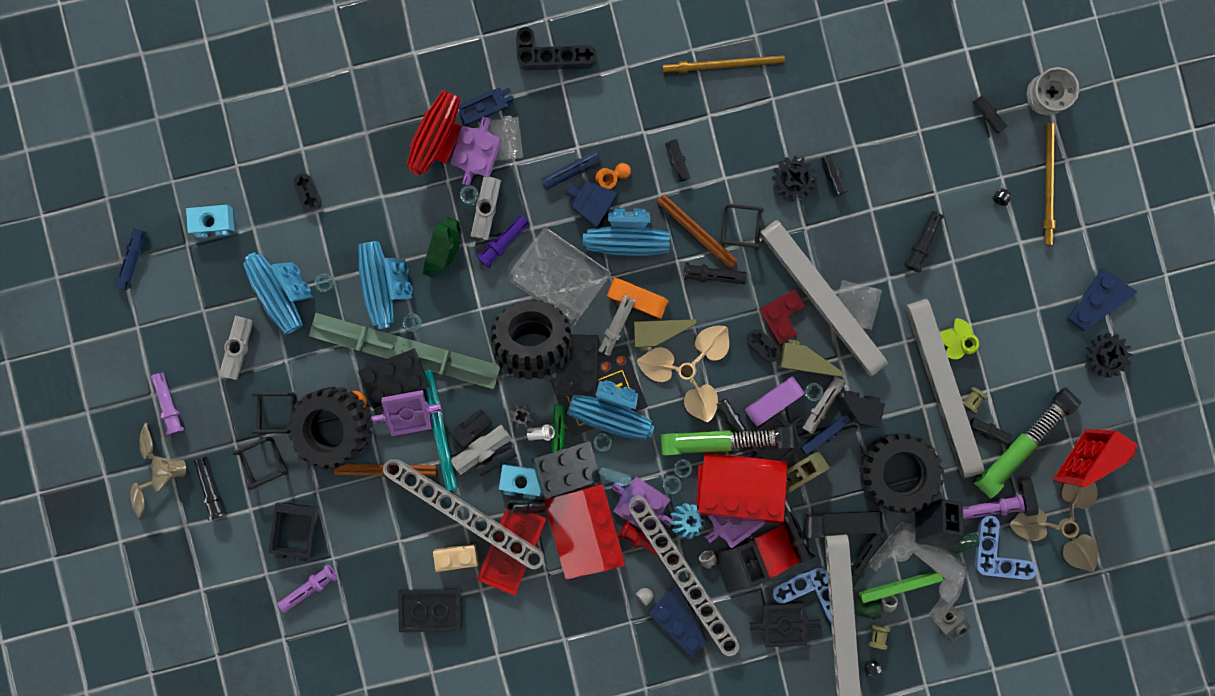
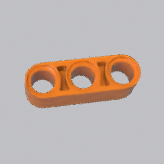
[606,278,669,319]

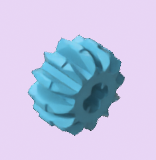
[669,503,706,539]

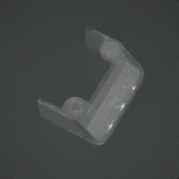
[867,521,967,622]

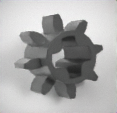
[509,404,534,428]

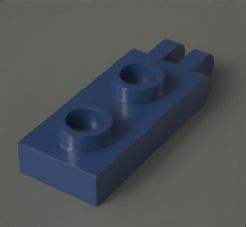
[459,88,514,126]
[800,416,850,455]

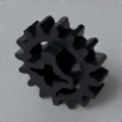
[771,156,817,201]
[1085,333,1133,378]

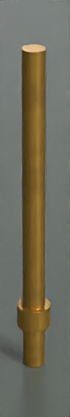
[663,55,785,74]
[1043,123,1056,246]

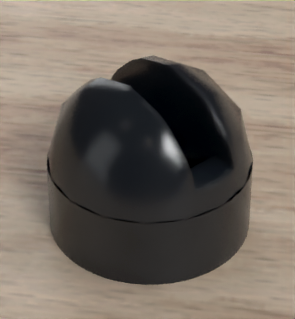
[992,188,1011,206]
[865,659,883,676]

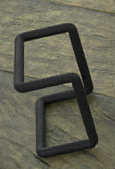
[720,203,764,250]
[251,392,295,434]
[233,437,288,490]

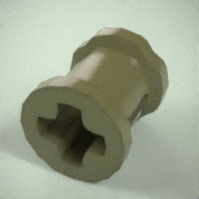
[962,387,988,414]
[869,625,891,650]

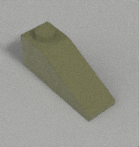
[634,319,696,351]
[779,340,844,377]
[786,451,830,495]

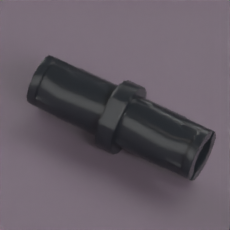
[972,94,1008,134]
[665,139,691,182]
[821,154,848,196]
[716,398,749,434]
[969,417,1012,445]
[476,446,517,476]
[506,498,546,514]

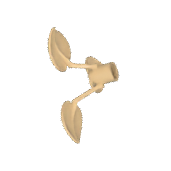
[637,326,730,422]

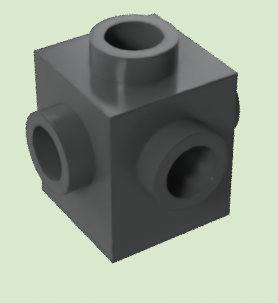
[933,605,971,643]

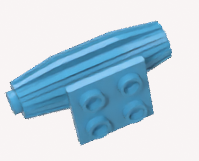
[583,208,670,256]
[358,241,413,329]
[243,252,313,335]
[567,380,654,440]

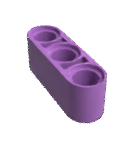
[744,376,804,427]

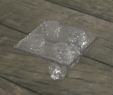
[478,116,523,161]
[838,280,882,330]

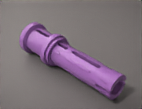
[151,372,185,436]
[963,494,1025,520]
[278,564,338,613]

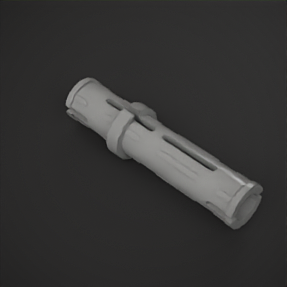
[599,295,636,355]
[802,376,845,435]

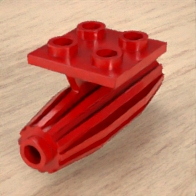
[406,90,462,176]

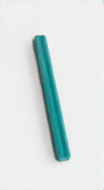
[425,370,457,491]

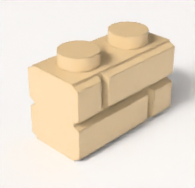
[433,543,479,572]

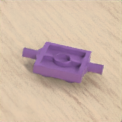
[450,117,502,186]
[371,390,442,436]
[610,476,672,530]
[705,516,765,548]

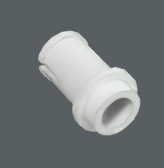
[527,424,555,441]

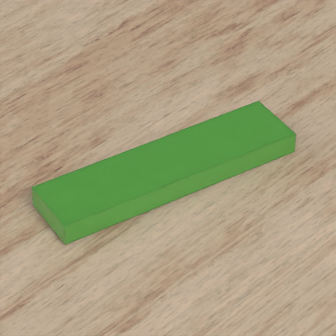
[858,571,943,603]

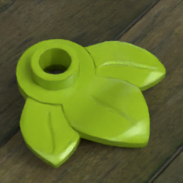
[940,318,979,359]

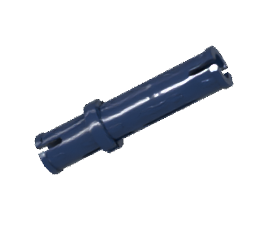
[541,151,601,190]
[115,228,147,290]

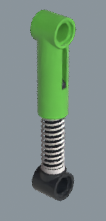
[974,387,1082,498]
[661,426,797,455]

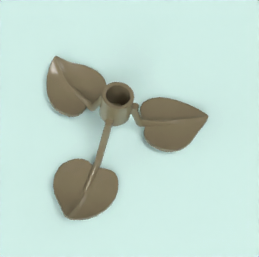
[130,423,186,519]
[1010,482,1098,572]

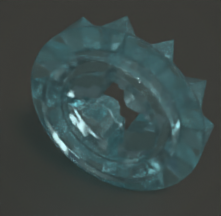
[599,467,631,485]

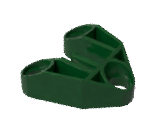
[423,217,462,278]

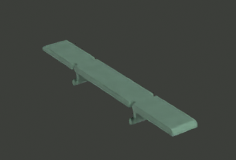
[309,313,500,389]

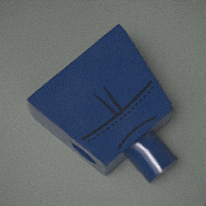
[565,181,617,228]

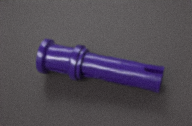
[476,215,530,269]

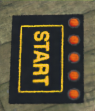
[550,350,648,436]

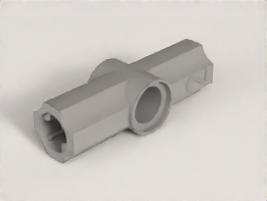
[470,177,501,241]
[219,316,254,380]
[451,424,512,475]

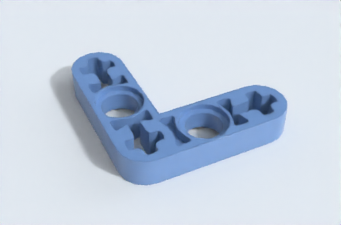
[975,515,1037,580]
[772,566,831,622]

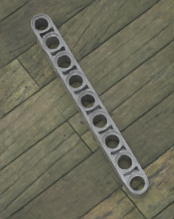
[759,220,888,377]
[906,299,984,479]
[383,459,544,569]
[629,495,739,656]
[825,534,861,696]

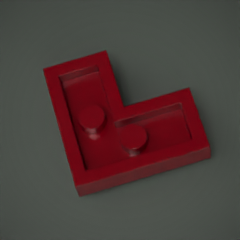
[759,289,805,345]

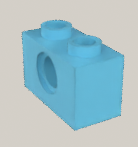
[186,205,235,238]
[499,464,541,499]

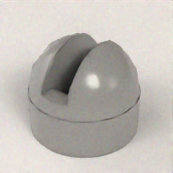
[699,550,717,569]
[635,588,653,606]
[880,595,898,613]

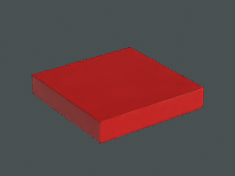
[754,524,799,578]

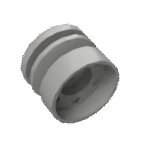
[1026,67,1080,116]

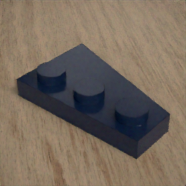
[1067,268,1137,331]
[648,583,707,657]

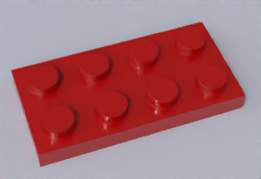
[477,509,547,596]

